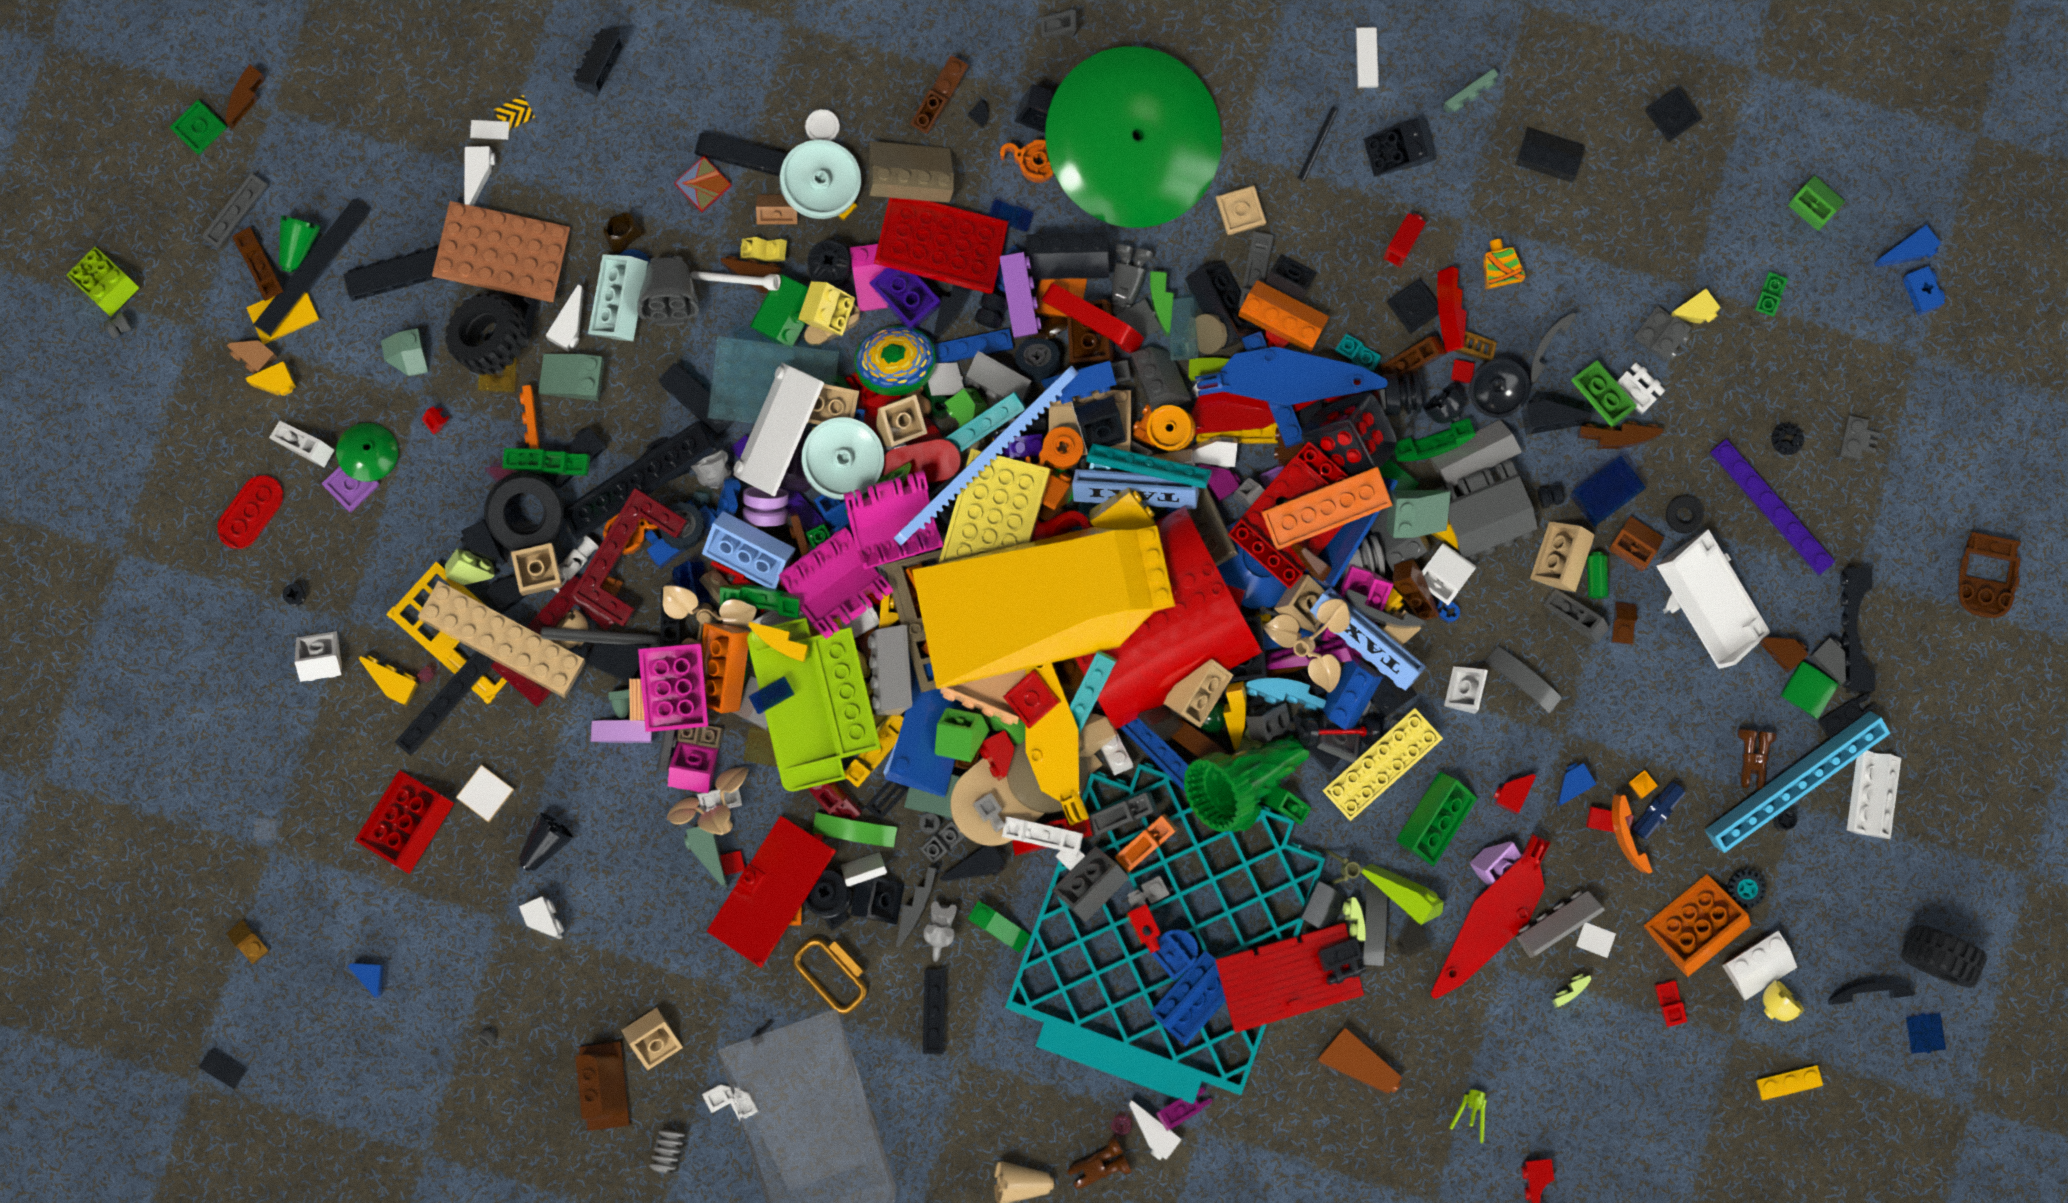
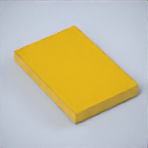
[246,292,319,345]

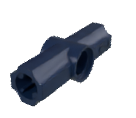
[1632,782,1686,840]

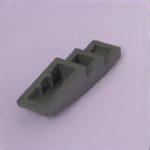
[896,867,937,948]

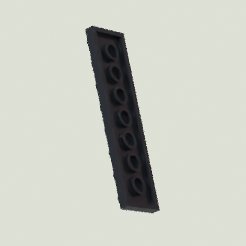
[563,421,714,541]

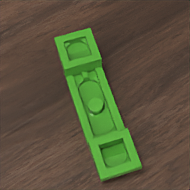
[812,812,897,847]

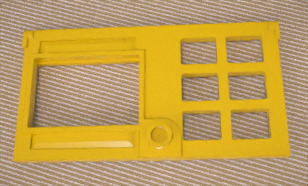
[386,562,507,705]

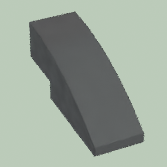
[1089,792,1158,836]

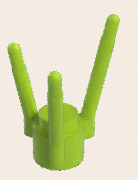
[1450,1090,1487,1143]

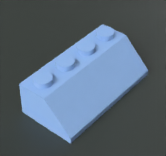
[702,511,796,589]

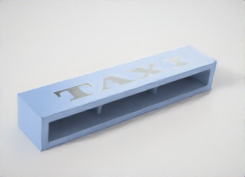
[1072,469,1199,509]
[1310,587,1426,691]

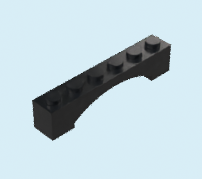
[1840,568,1875,693]

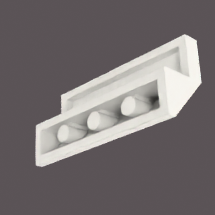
[1847,750,1901,839]

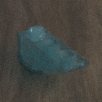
[1169,297,1199,361]

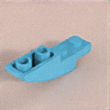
[1244,678,1326,712]

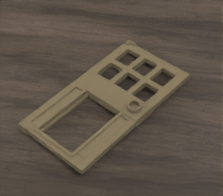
[883,548,943,693]

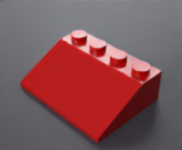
[354,770,454,874]

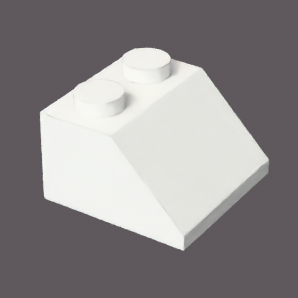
[295,631,342,682]

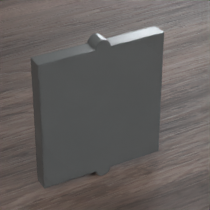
[1114,299,1161,338]

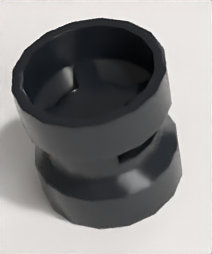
[1537,484,1563,509]
[1773,809,1797,832]

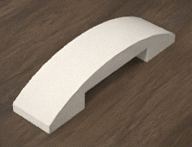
[1002,816,1083,854]

